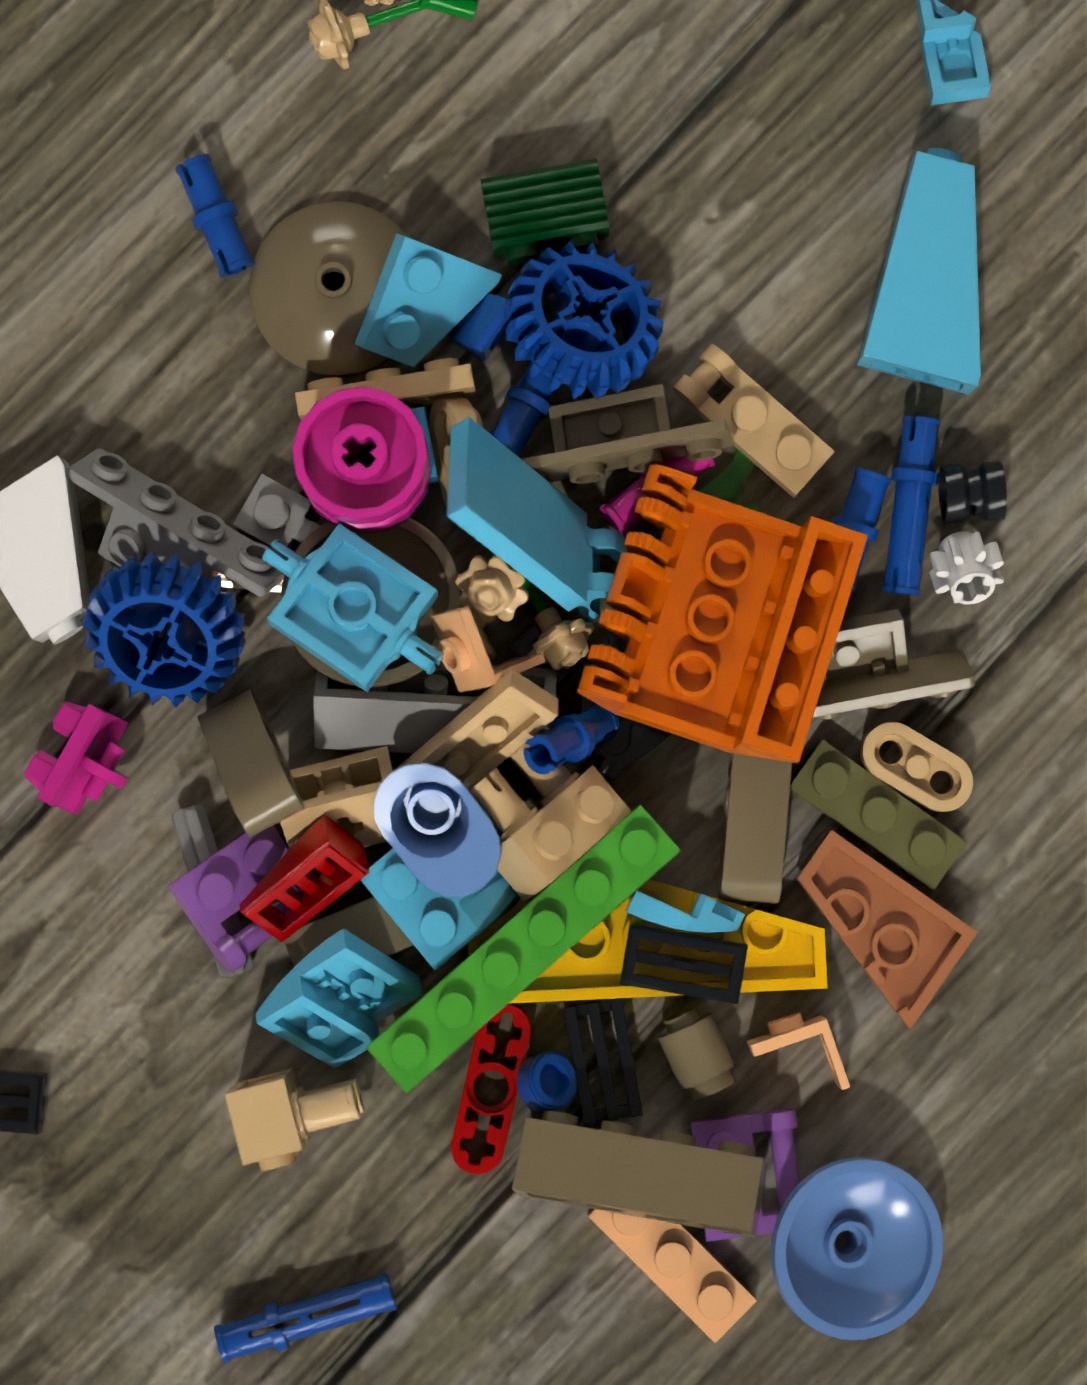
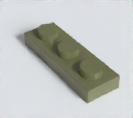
[790,739,968,891]

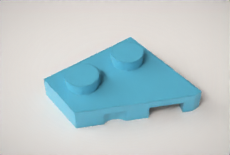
[355,233,502,367]

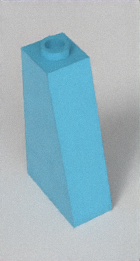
[856,148,981,395]

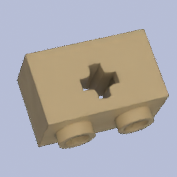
[280,746,395,850]

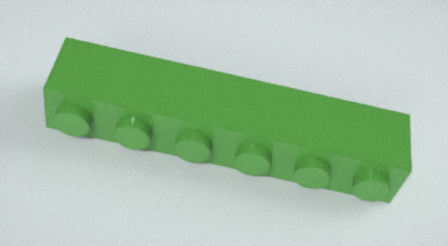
[366,805,681,1094]

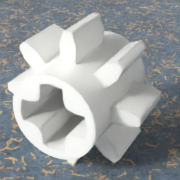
[929,531,1004,604]

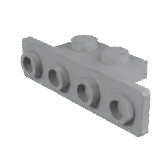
[67,449,284,597]

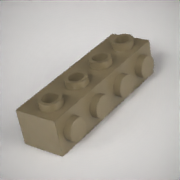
[512,1111,768,1238]

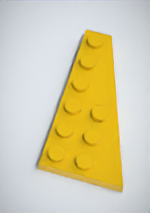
[468,879,828,1004]

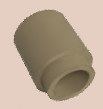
[657,1007,736,1101]

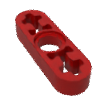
[451,1003,531,1174]

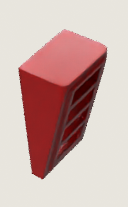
[239,815,370,942]

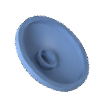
[770,1157,943,1340]

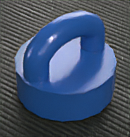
[517,1050,578,1113]

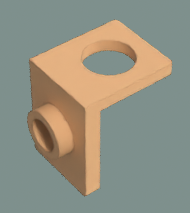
[431,606,545,692]
[746,1012,850,1090]

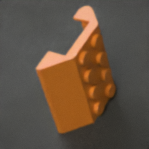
[577,464,868,763]

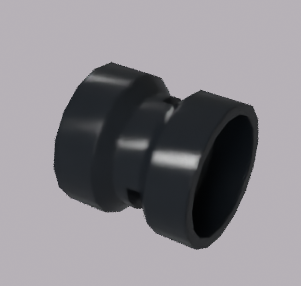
[938,461,1007,524]

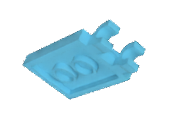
[447,417,627,622]

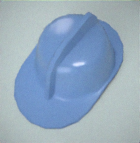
[373,763,501,897]

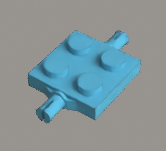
[262,523,444,692]

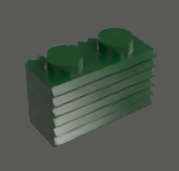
[481,158,610,264]

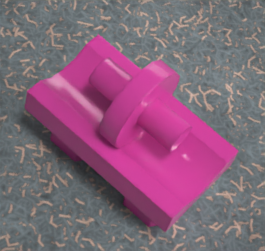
[24,702,129,816]

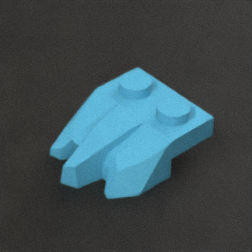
[361,828,520,970]

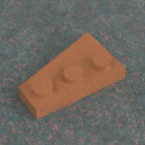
[796,830,978,1030]

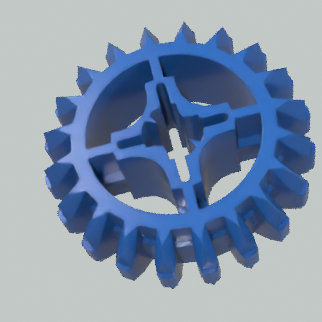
[504,241,664,400]
[83,551,246,708]

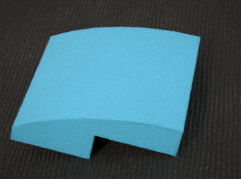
[256,928,423,1069]

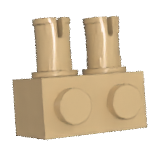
[469,733,632,902]
[224,1067,365,1171]

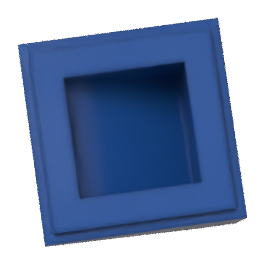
[449,293,509,362]

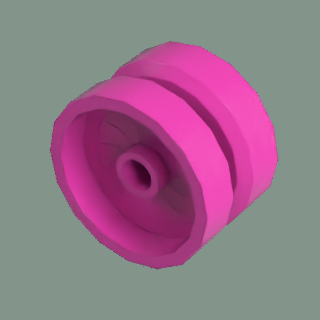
[292,387,431,534]

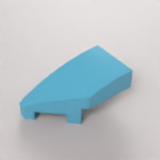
[916,0,991,105]
[625,890,745,933]

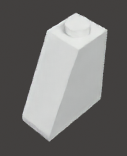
[0,455,90,645]

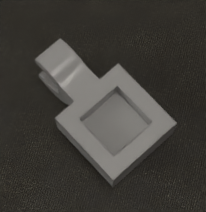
[233,474,321,549]

